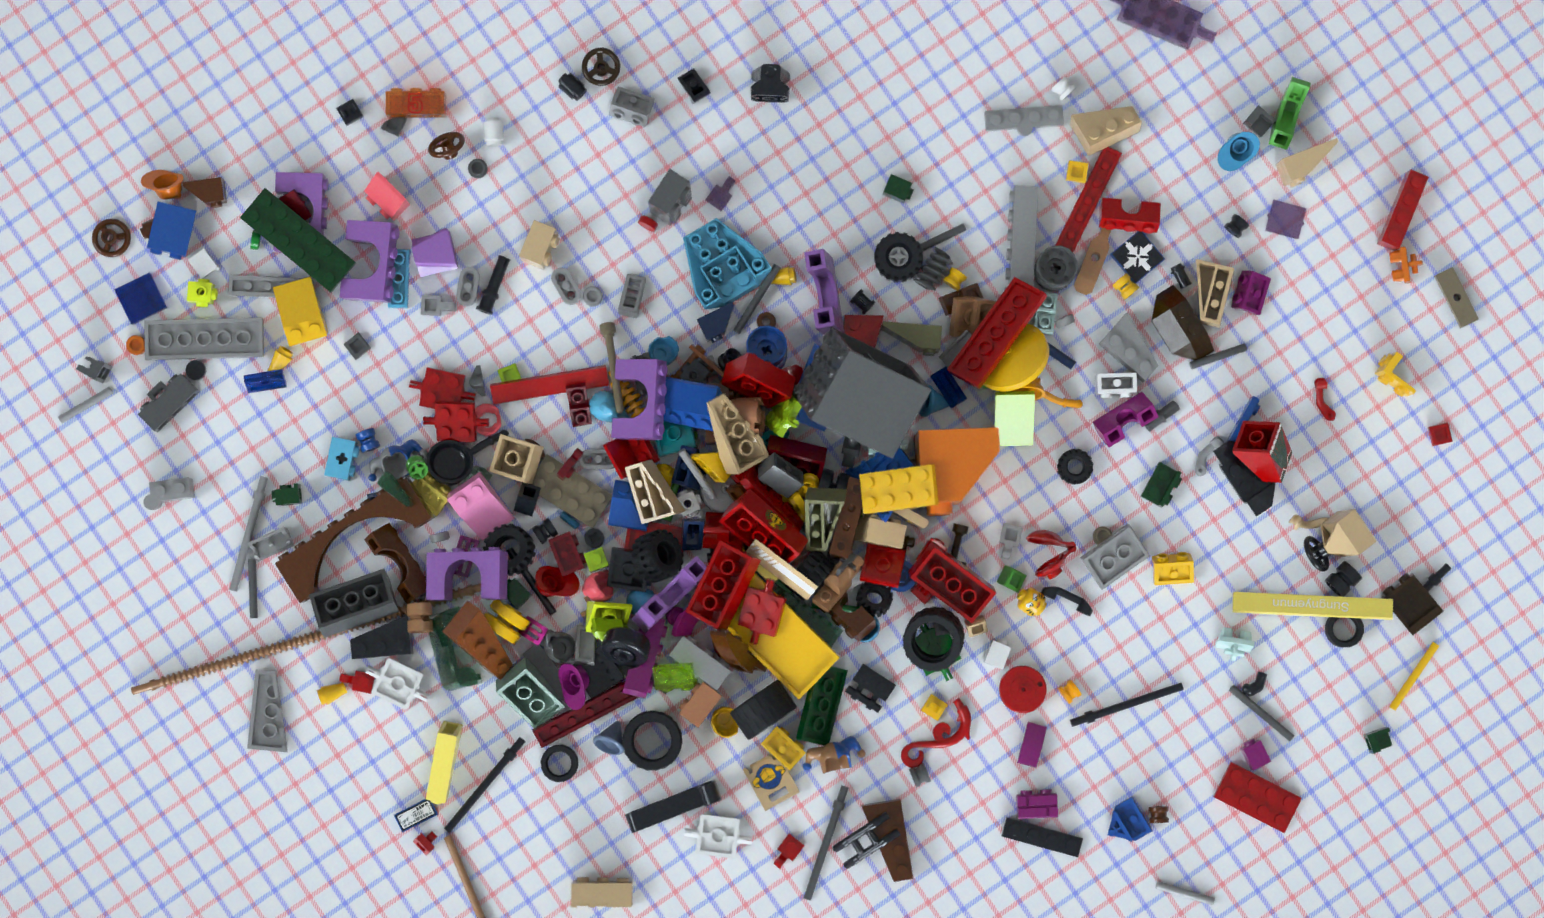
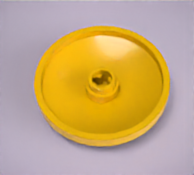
[983,324,1049,391]

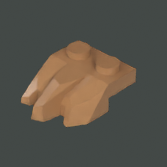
[949,296,996,337]

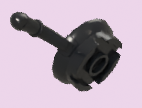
[426,430,509,486]

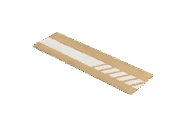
[746,539,818,600]

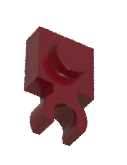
[557,448,584,481]

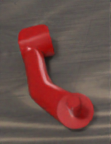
[1314,378,1336,421]

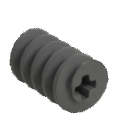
[913,247,953,291]

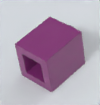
[1240,738,1271,770]

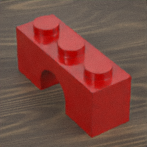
[1099,197,1161,234]

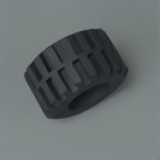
[483,524,536,576]
[631,529,684,583]
[786,551,835,601]

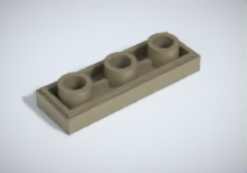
[1434,267,1479,328]

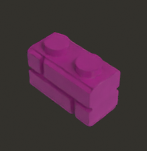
[1016,789,1058,819]

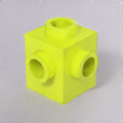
[187,279,218,307]

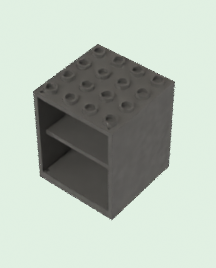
[794,327,931,459]

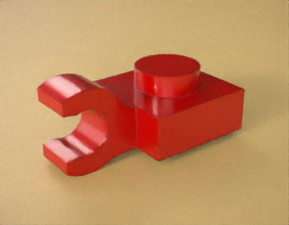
[339,670,375,694]
[773,834,805,869]

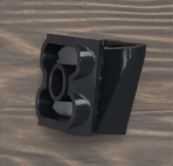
[751,64,790,103]

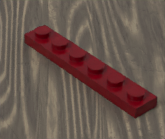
[532,681,639,748]

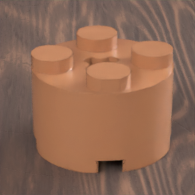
[731,397,765,437]

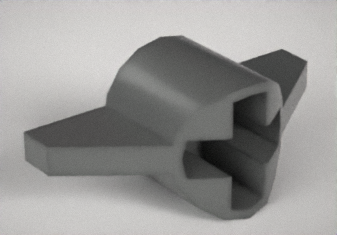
[469,365,486,396]

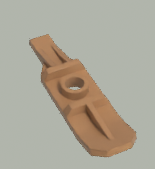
[1074,228,1111,295]

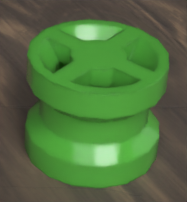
[406,455,428,479]

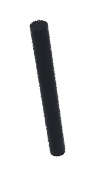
[506,547,557,616]

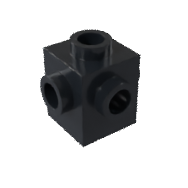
[680,358,712,384]

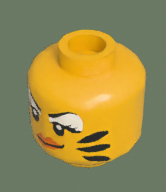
[1017,587,1047,616]

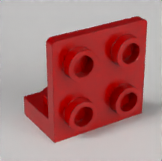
[603,439,660,479]

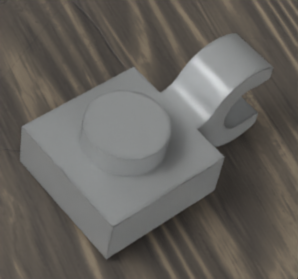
[420,295,456,316]
[999,523,1023,559]

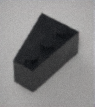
[350,615,414,659]

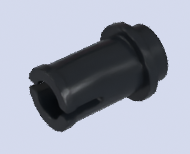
[1170,263,1192,289]

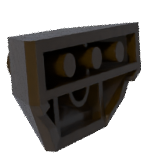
[1151,285,1214,360]

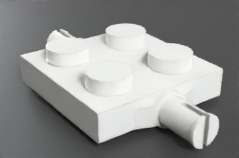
[365,657,430,710]
[684,814,752,859]

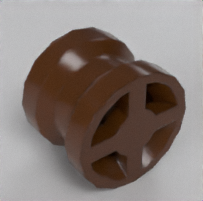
[1149,806,1169,823]

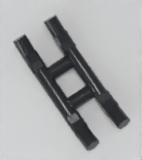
[833,811,901,869]

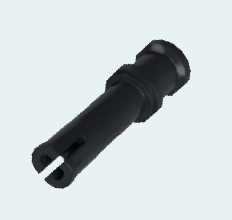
[476,255,510,315]

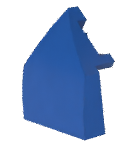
[1108,796,1153,842]

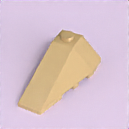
[707,394,769,474]

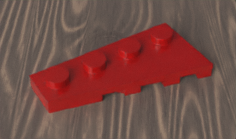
[844,315,884,348]

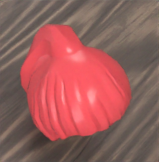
[582,570,614,602]

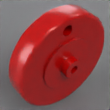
[999,666,1047,713]

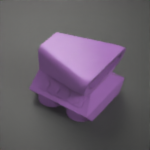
[411,228,458,277]

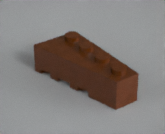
[861,799,913,882]

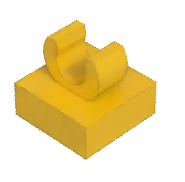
[1066,160,1088,184]
[921,694,948,721]

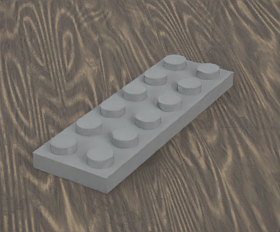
[144,317,264,360]

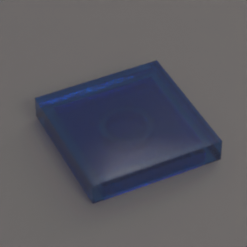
[114,272,168,325]

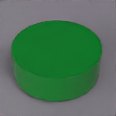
[250,230,261,250]

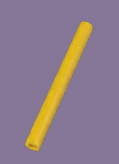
[1389,642,1439,711]

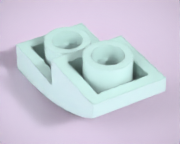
[1034,292,1058,335]

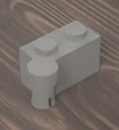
[143,477,195,510]

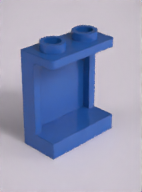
[147,201,196,260]

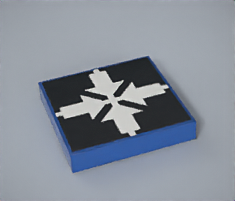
[1110,231,1165,283]

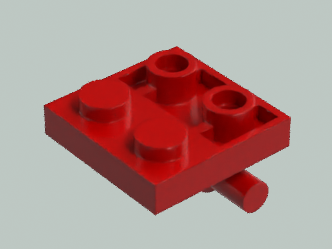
[703,512,743,550]

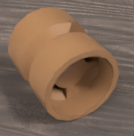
[407,603,433,633]

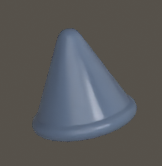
[593,721,624,755]

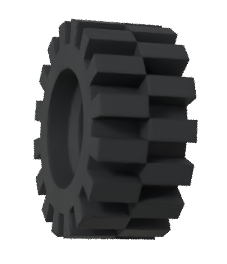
[1057,449,1093,485]
[856,582,893,618]

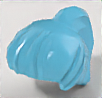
[589,390,629,423]

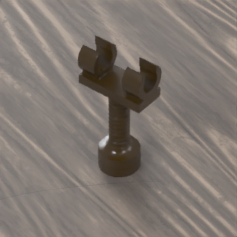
[951,523,969,566]

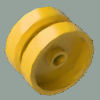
[484,600,531,645]

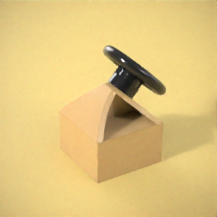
[1303,509,1376,572]

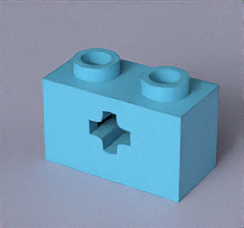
[324,437,360,481]

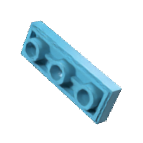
[388,249,410,308]

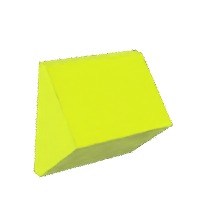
[585,601,633,632]

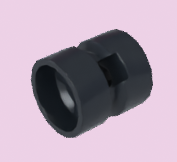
[1324,561,1362,597]

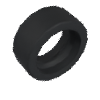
[1325,617,1364,647]
[541,744,579,782]

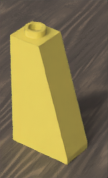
[426,721,463,804]

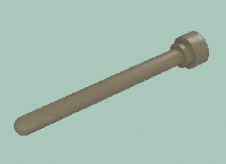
[599,322,624,414]

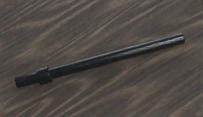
[1070,683,1184,727]
[444,737,526,833]

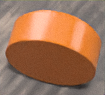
[126,335,145,355]

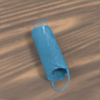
[557,510,583,531]

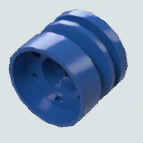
[746,326,787,369]

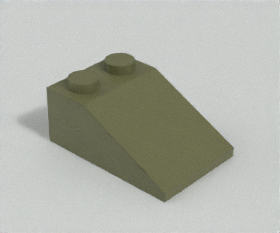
[881,321,942,356]

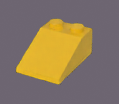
[273,276,328,347]

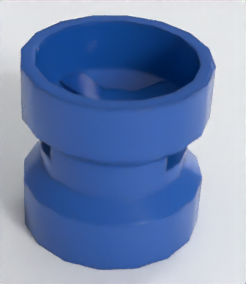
[355,428,380,453]

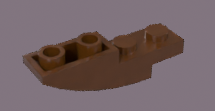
[710,629,767,674]

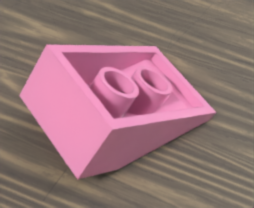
[447,472,515,540]

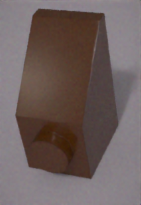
[182,177,227,208]

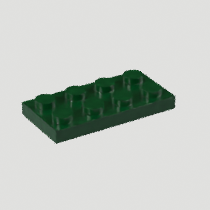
[796,666,848,746]

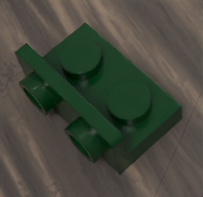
[1140,462,1182,508]

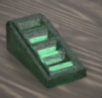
[377,471,414,507]

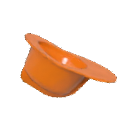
[141,170,184,200]

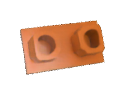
[1389,247,1423,284]

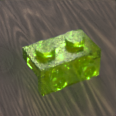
[652,663,698,692]

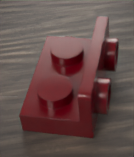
[548,531,586,577]

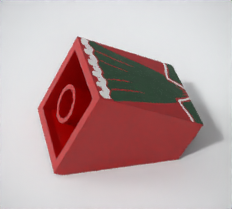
[1232,421,1292,483]

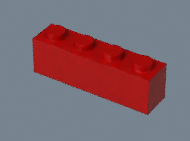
[1377,169,1429,251]

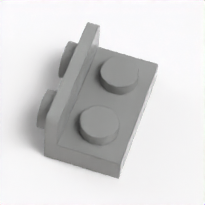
[609,86,655,127]

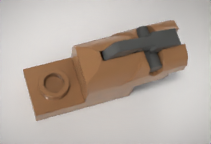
[812,550,864,613]

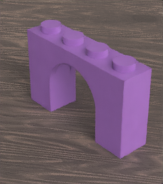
[273,172,329,253]
[339,220,400,303]
[804,249,844,335]
[611,359,668,440]
[426,547,508,601]
[631,556,707,633]

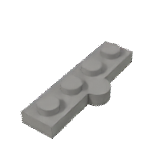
[984,105,1064,136]

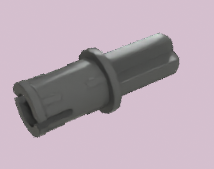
[1145,401,1180,432]

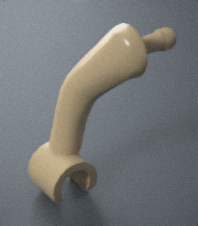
[1289,515,1329,530]

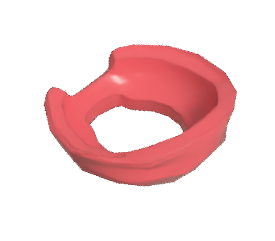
[475,403,501,436]

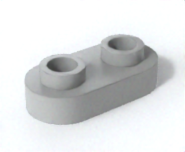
[456,267,480,306]
[551,268,581,305]
[579,449,614,469]

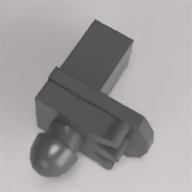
[841,436,861,468]

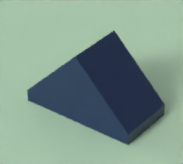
[682,519,704,550]

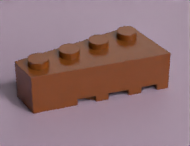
[443,601,513,680]

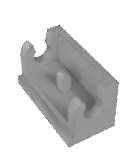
[248,527,295,561]

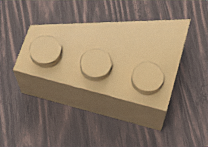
[571,877,633,908]

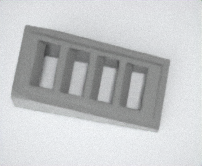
[618,274,646,318]

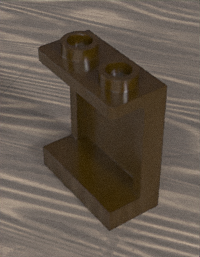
[1381,573,1444,636]

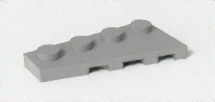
[247,670,288,752]

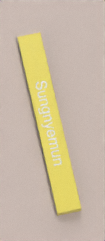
[1233,592,1393,620]

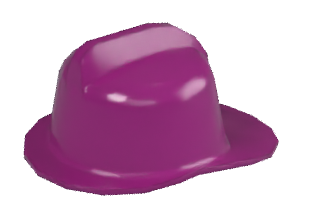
[558,663,590,710]

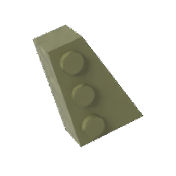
[805,487,847,552]

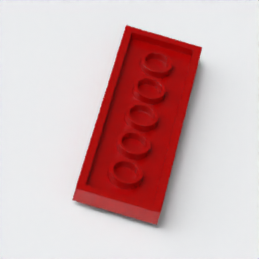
[947,277,1047,390]

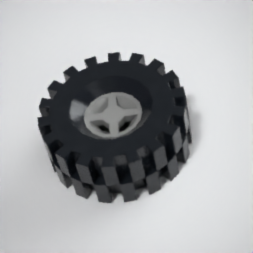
[874,232,923,283]

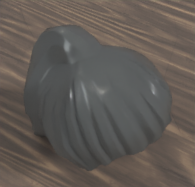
[540,629,575,664]

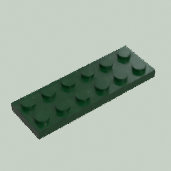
[240,188,356,293]

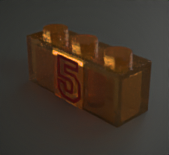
[386,88,446,118]

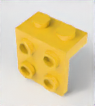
[1374,352,1416,397]

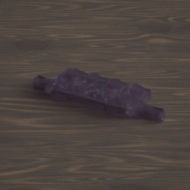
[1110,0,1217,50]

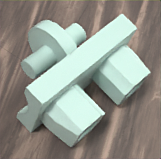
[1215,627,1255,661]

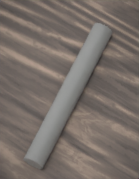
[58,387,113,423]
[678,448,717,500]
[1156,881,1215,905]

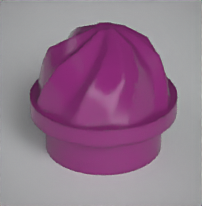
[665,607,683,625]

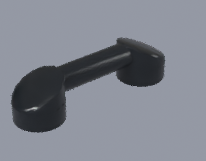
[1041,586,1093,617]

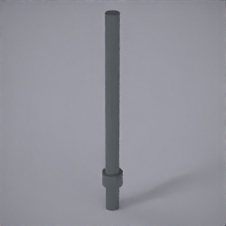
[804,785,849,901]

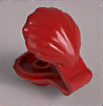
[1026,530,1076,579]

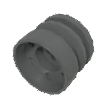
[1034,246,1078,291]

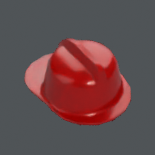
[534,566,580,597]

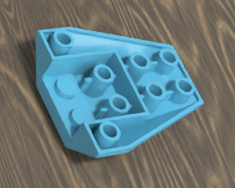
[683,218,772,309]

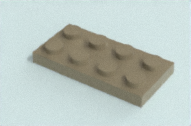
[531,454,612,528]

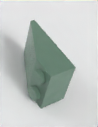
[496,657,565,728]

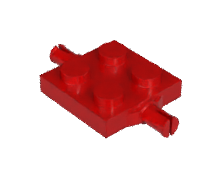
[409,367,476,409]
[423,401,489,442]
[737,578,787,645]

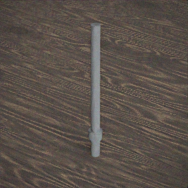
[229,476,268,592]

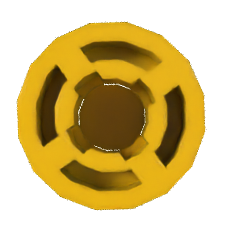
[1112,273,1140,300]

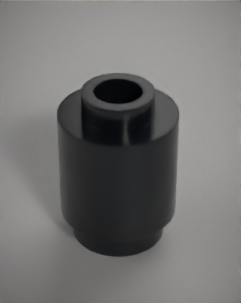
[558,73,587,101]

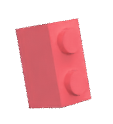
[364,172,410,221]

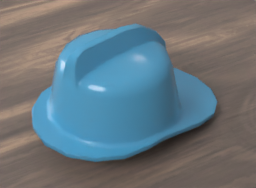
[1218,132,1260,171]

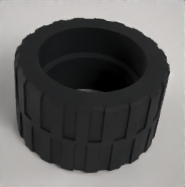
[902,607,965,672]
[730,680,797,740]
[622,711,682,771]

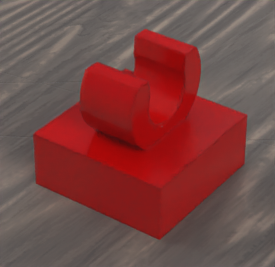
[911,584,934,605]
[413,831,437,856]

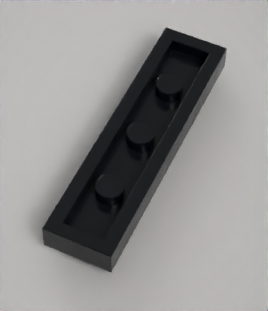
[1001,817,1083,857]

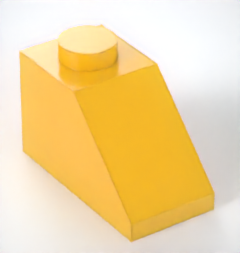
[690,452,731,483]

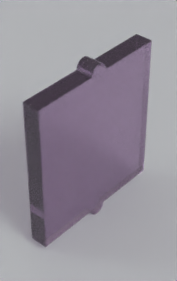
[1265,199,1306,239]

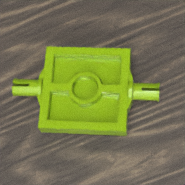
[765,395,802,438]

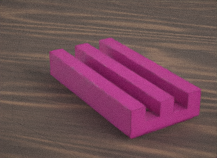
[518,616,548,645]

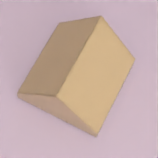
[964,615,988,638]

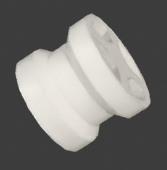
[1051,76,1076,101]

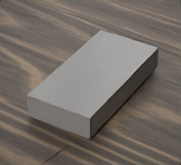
[574,625,596,665]

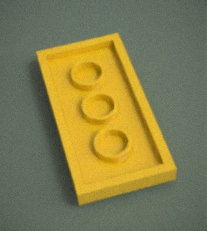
[859,464,939,514]

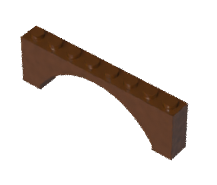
[275,477,435,603]

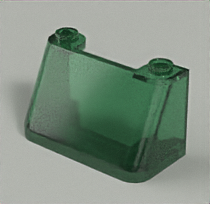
[429,606,483,691]

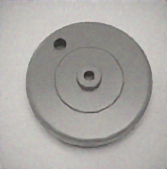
[700,474,737,514]

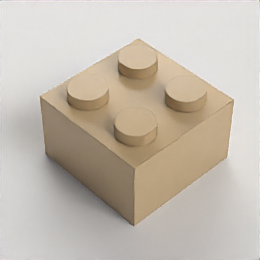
[519,220,560,270]
[489,434,544,484]
[853,514,907,549]

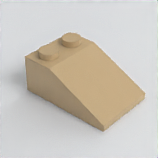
[1276,138,1339,187]

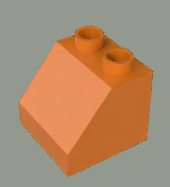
[914,427,1000,516]

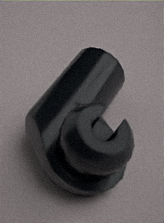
[1242,671,1267,696]

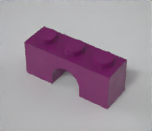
[1092,392,1158,447]

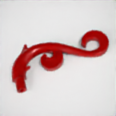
[901,698,972,768]

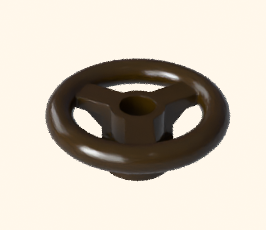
[582,47,620,86]

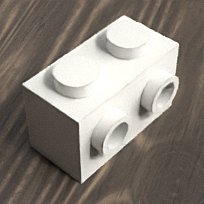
[1095,373,1137,399]

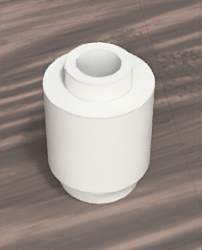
[483,117,504,147]

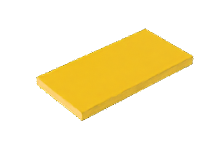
[728,574,840,699]

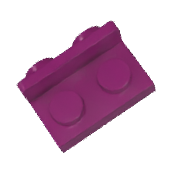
[1231,271,1271,315]

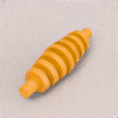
[608,371,645,418]

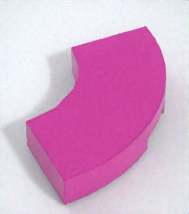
[671,602,699,637]

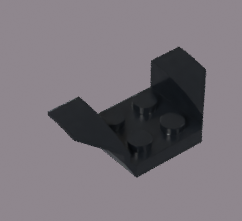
[1213,441,1276,517]

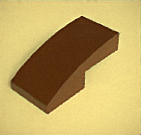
[939,283,983,316]

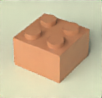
[679,682,722,728]

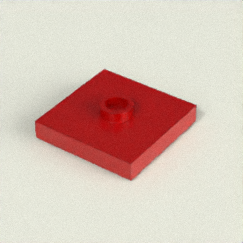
[860,543,906,588]

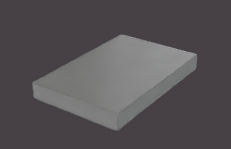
[1080,524,1150,590]

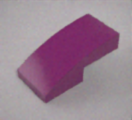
[1017,722,1047,768]

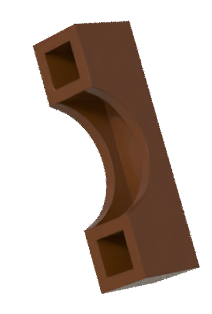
[364,523,426,604]

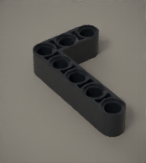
[625,779,722,833]

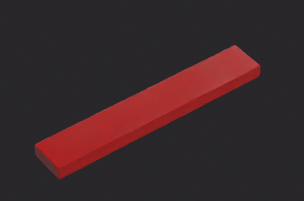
[1055,147,1122,252]
[490,365,609,404]

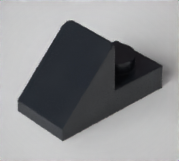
[677,68,711,104]

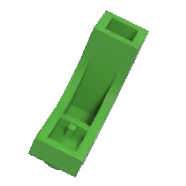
[1269,77,1311,150]

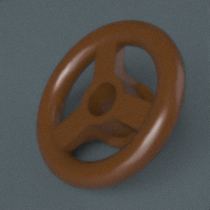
[428,132,465,160]
[92,219,131,257]

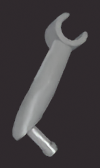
[1195,436,1224,476]

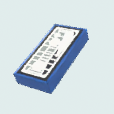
[394,799,438,833]

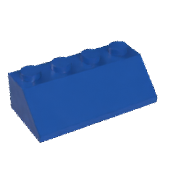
[663,377,722,431]

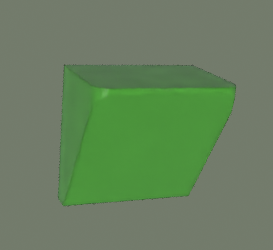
[997,565,1027,593]

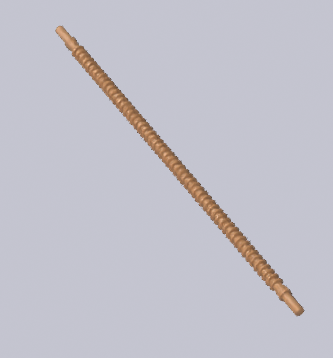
[131,583,481,695]

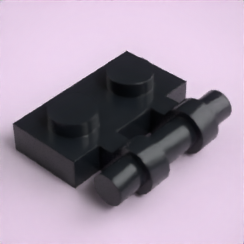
[845,664,896,713]

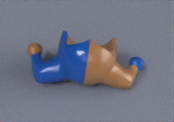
[803,736,866,774]

